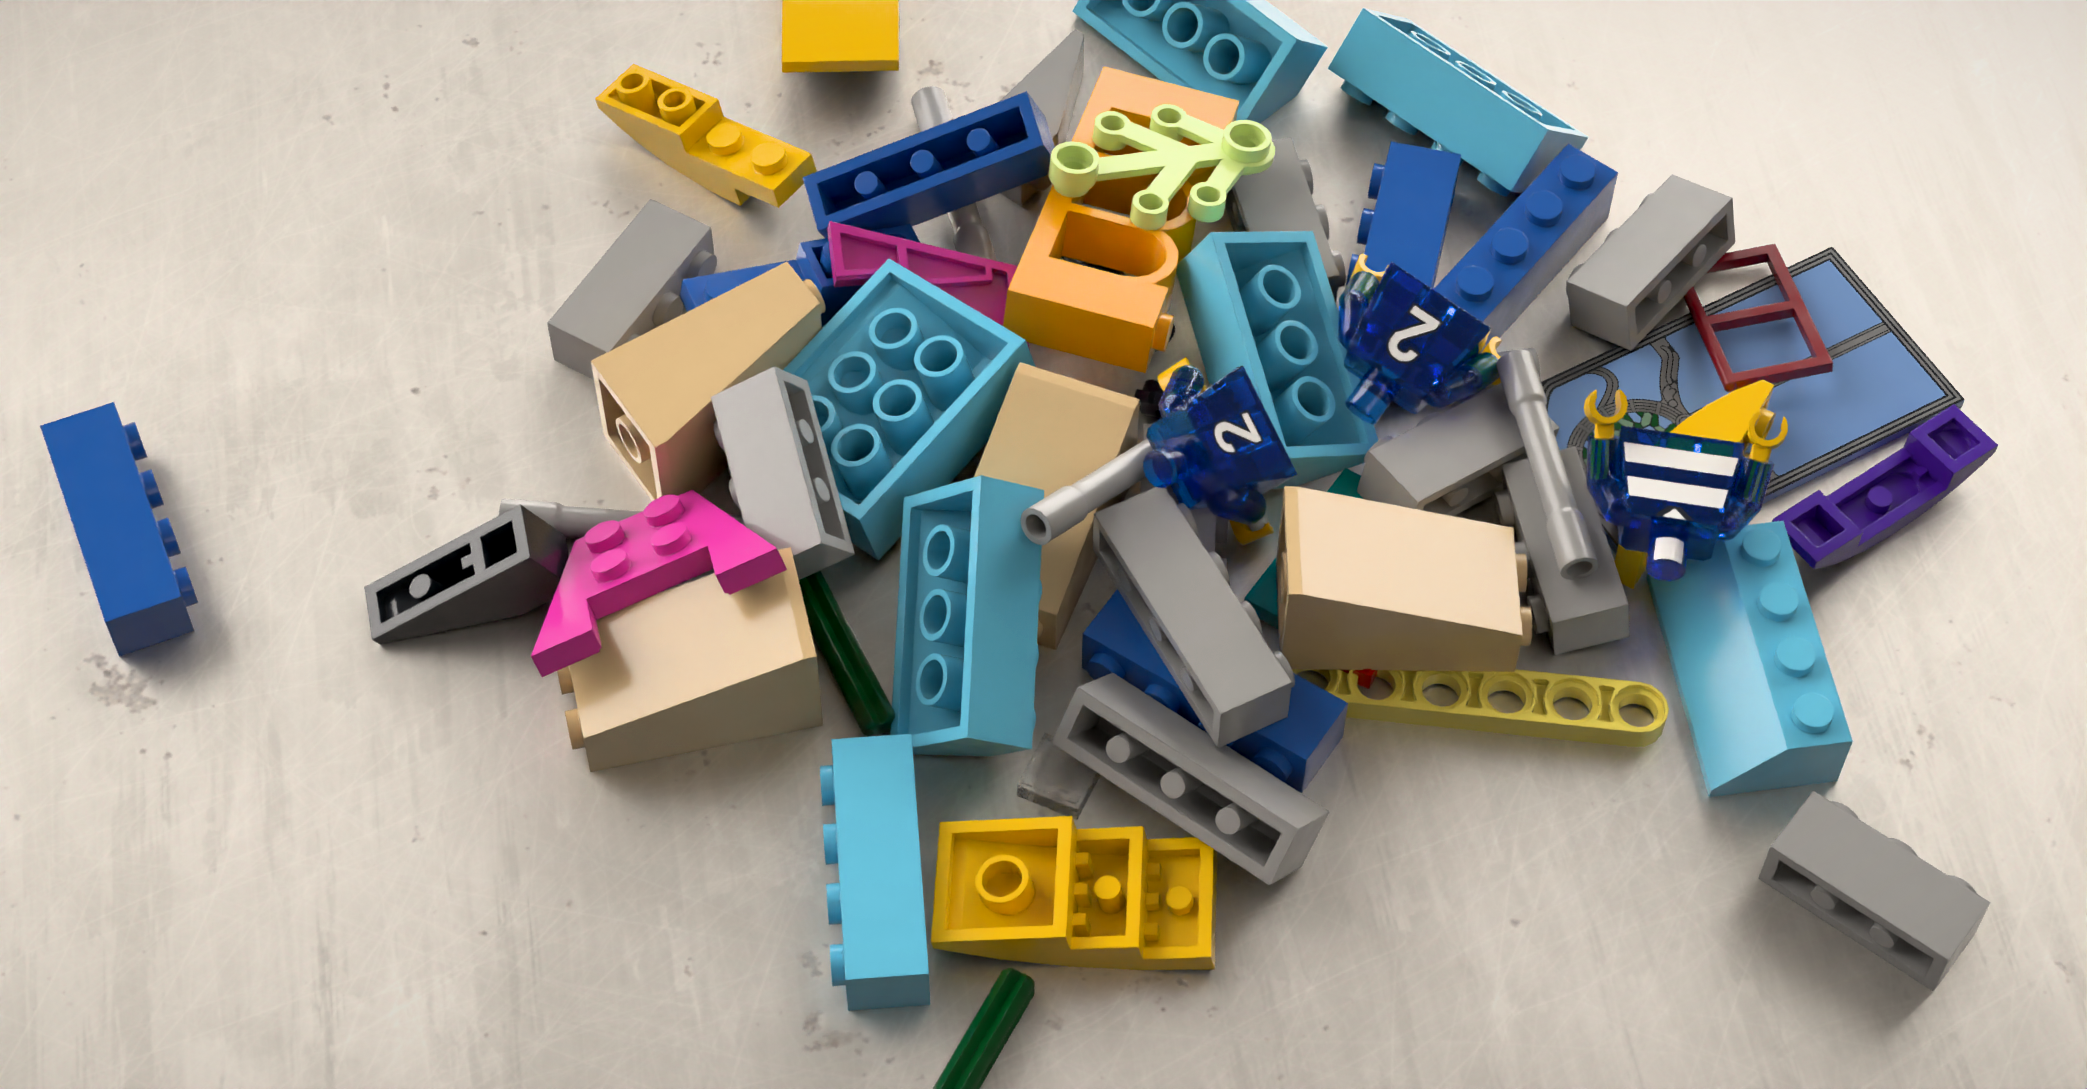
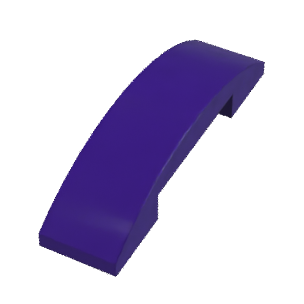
[1772,404,1998,569]

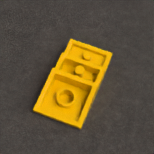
[782,0,900,73]
[931,816,1218,970]

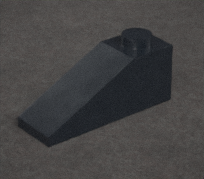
[364,504,569,645]

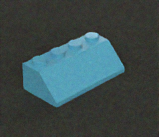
[1072,0,1328,123]
[1328,8,1589,197]
[1176,231,1378,491]
[890,475,1044,756]
[1646,521,1853,797]

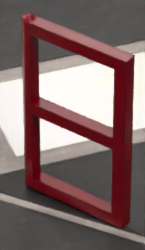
[1683,244,1833,392]

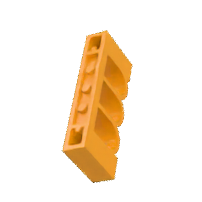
[1003,66,1239,373]

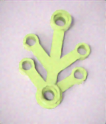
[1048,104,1275,230]

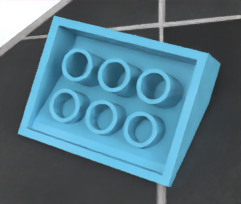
[783,259,1036,561]

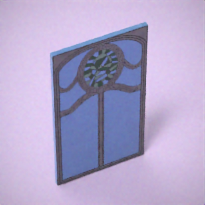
[1541,247,1965,554]

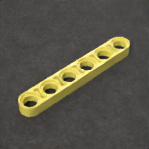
[1292,669,1669,747]

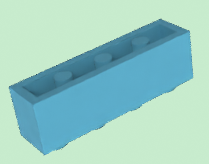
[820,734,930,1011]

